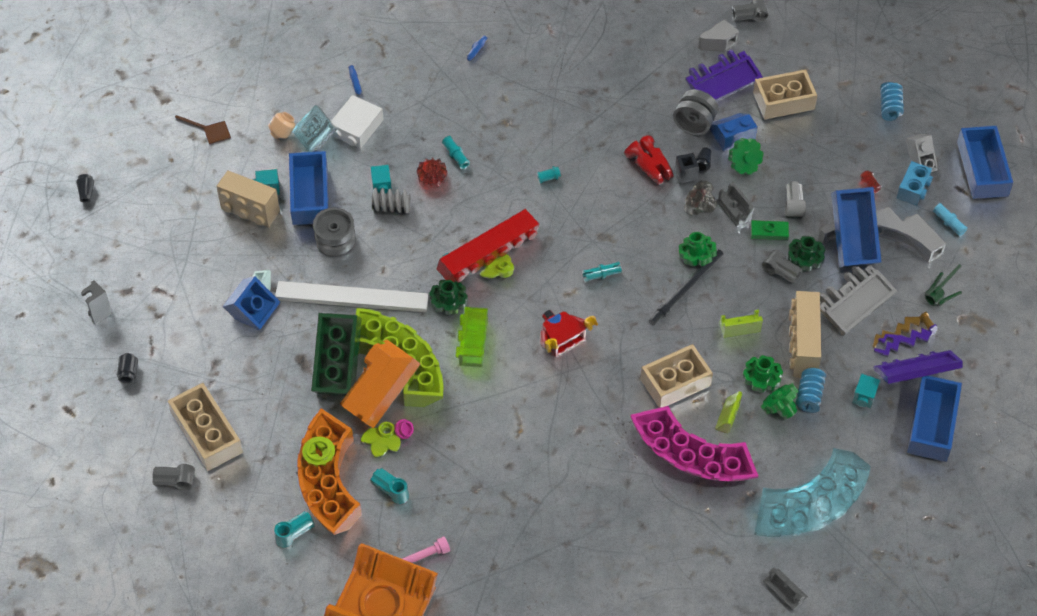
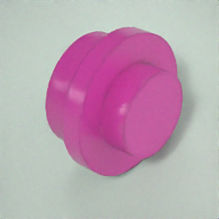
[395,419,414,439]

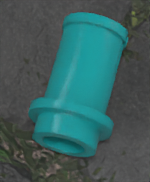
[537,166,561,184]

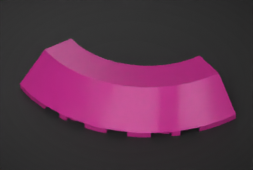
[630,406,759,481]

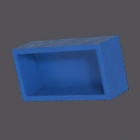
[957,126,1013,199]
[289,151,329,225]
[831,187,882,268]
[907,376,962,462]

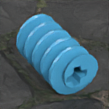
[880,82,904,121]
[795,368,826,413]

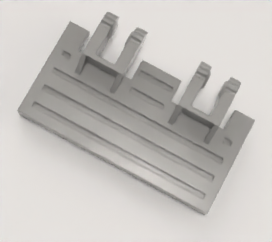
[820,265,897,336]

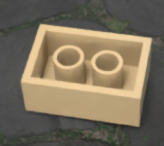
[753,69,817,120]
[216,170,280,227]
[640,344,713,408]

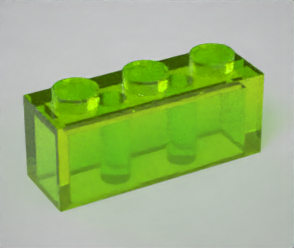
[456,307,488,367]

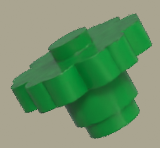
[728,138,764,175]
[679,232,717,266]
[742,355,783,393]
[760,383,799,419]

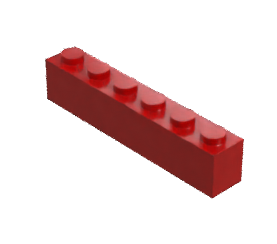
[436,208,540,283]

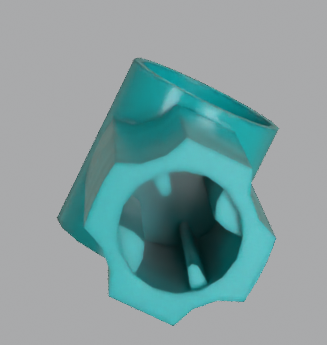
[370,468,409,504]
[274,511,315,548]

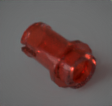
[860,170,882,194]

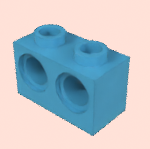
[897,161,933,206]

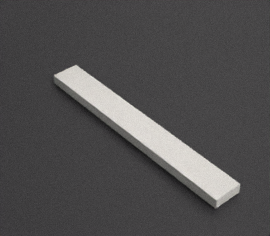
[275,281,429,313]

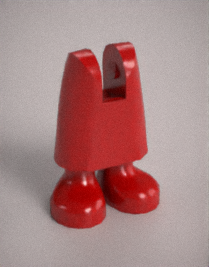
[624,135,674,185]

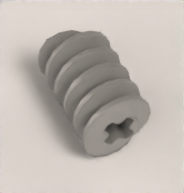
[371,188,411,213]

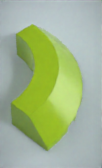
[355,308,444,407]

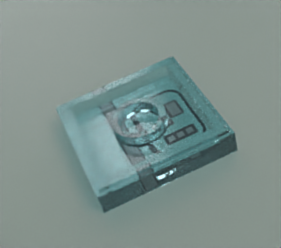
[293,105,337,152]

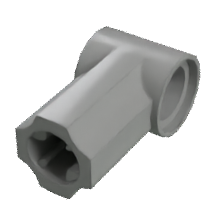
[785,181,806,217]

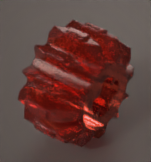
[416,157,448,188]

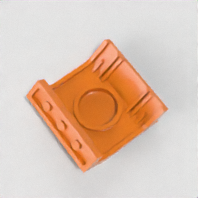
[324,543,438,616]

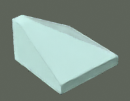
[252,270,271,291]

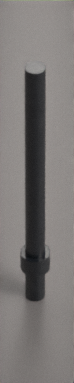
[649,249,724,326]

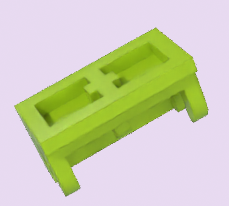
[719,309,763,338]

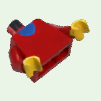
[540,310,598,357]

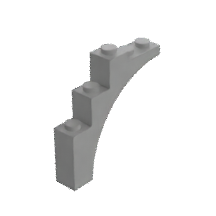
[818,206,946,263]

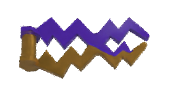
[873,311,938,357]

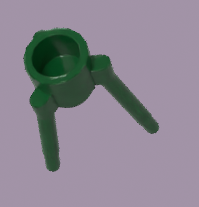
[924,264,962,306]

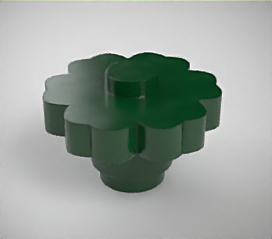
[787,236,826,271]
[429,280,468,315]

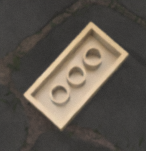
[789,291,821,378]
[168,383,243,471]

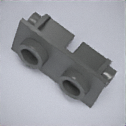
[763,567,808,610]

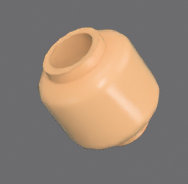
[268,112,295,139]

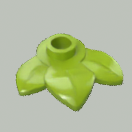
[479,254,514,278]
[361,421,401,457]

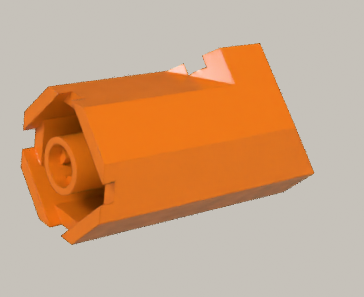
[340,340,420,429]

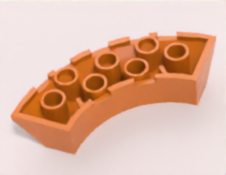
[297,408,362,535]

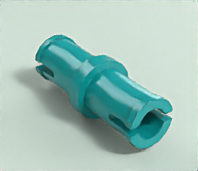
[442,136,470,169]
[582,262,622,282]

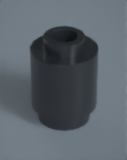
[116,353,138,383]

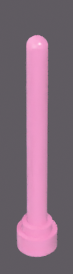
[402,536,451,563]

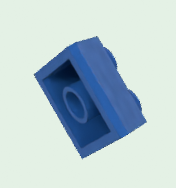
[709,113,758,152]
[222,276,280,330]

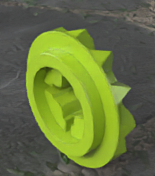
[302,437,335,467]

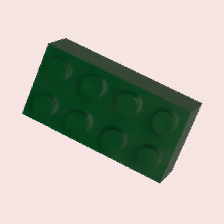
[311,313,362,396]

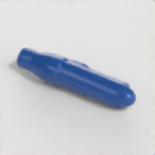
[467,35,488,61]
[348,65,362,95]

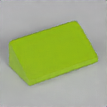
[715,391,742,434]

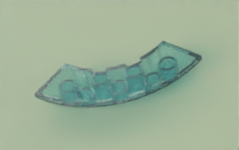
[754,448,871,537]

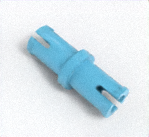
[933,203,968,237]

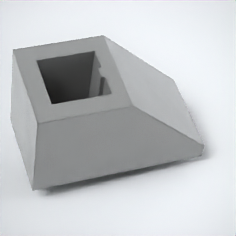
[698,20,739,51]
[906,134,938,172]

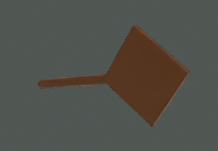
[175,115,231,144]

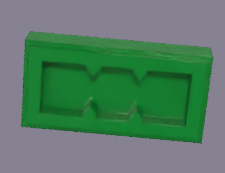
[751,220,789,240]

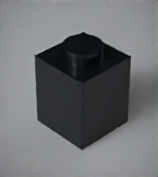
[675,153,699,184]

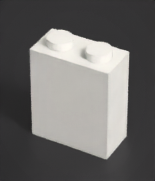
[329,95,384,149]

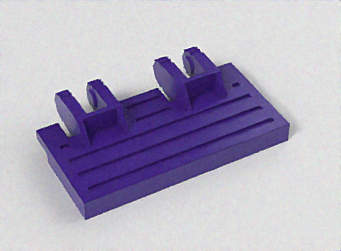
[685,49,763,102]
[873,350,963,384]

